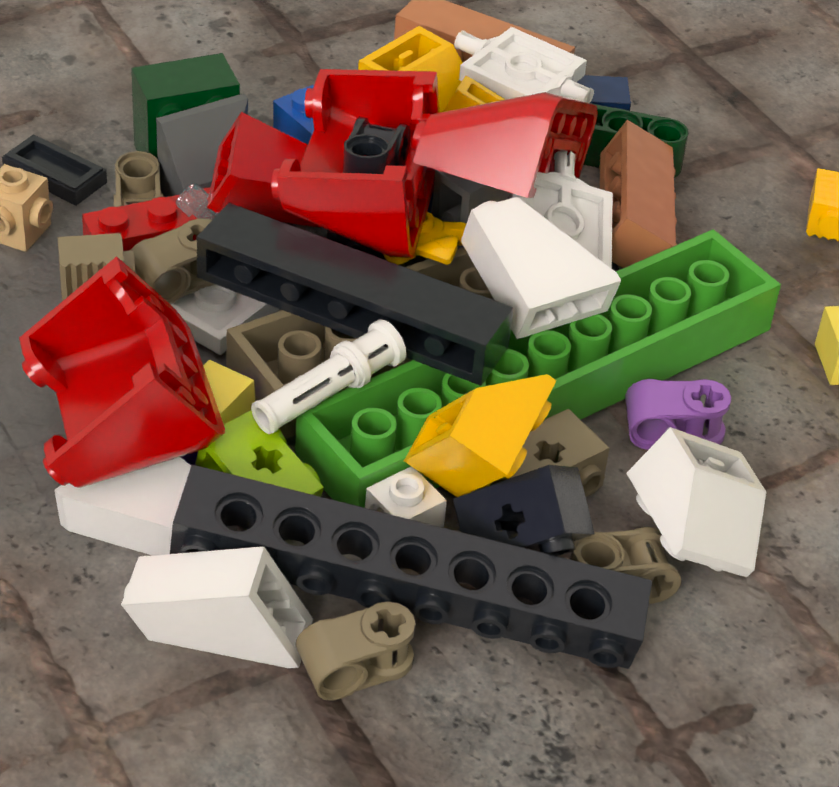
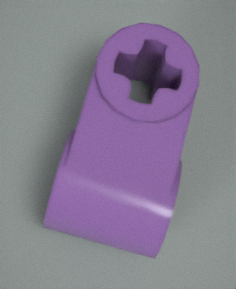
[625,379,731,450]

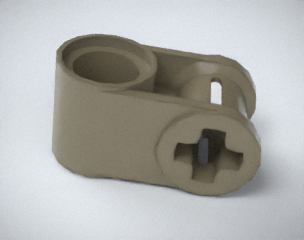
[113,151,163,207]
[130,219,216,304]
[570,527,681,604]
[295,602,415,701]

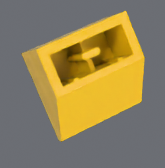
[358,26,463,112]
[404,374,557,497]

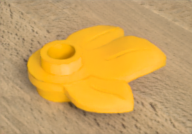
[383,212,467,265]

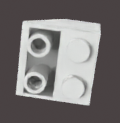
[626,427,766,577]

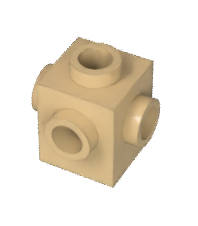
[0,164,53,252]

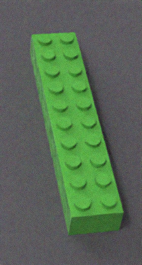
[295,229,781,508]

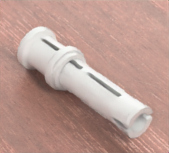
[251,319,406,434]

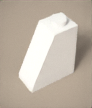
[461,197,621,339]
[55,457,237,555]
[121,547,313,668]

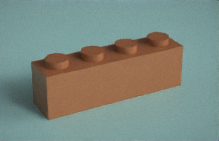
[394,0,575,63]
[599,120,678,268]

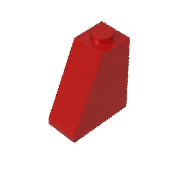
[207,112,320,227]

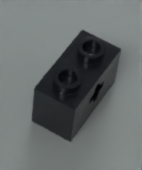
[453,465,595,556]

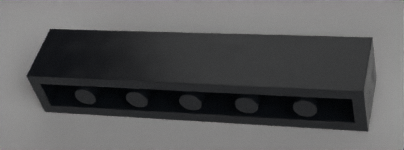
[197,203,513,386]

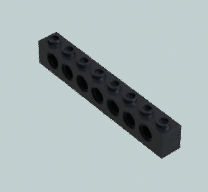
[170,465,652,669]

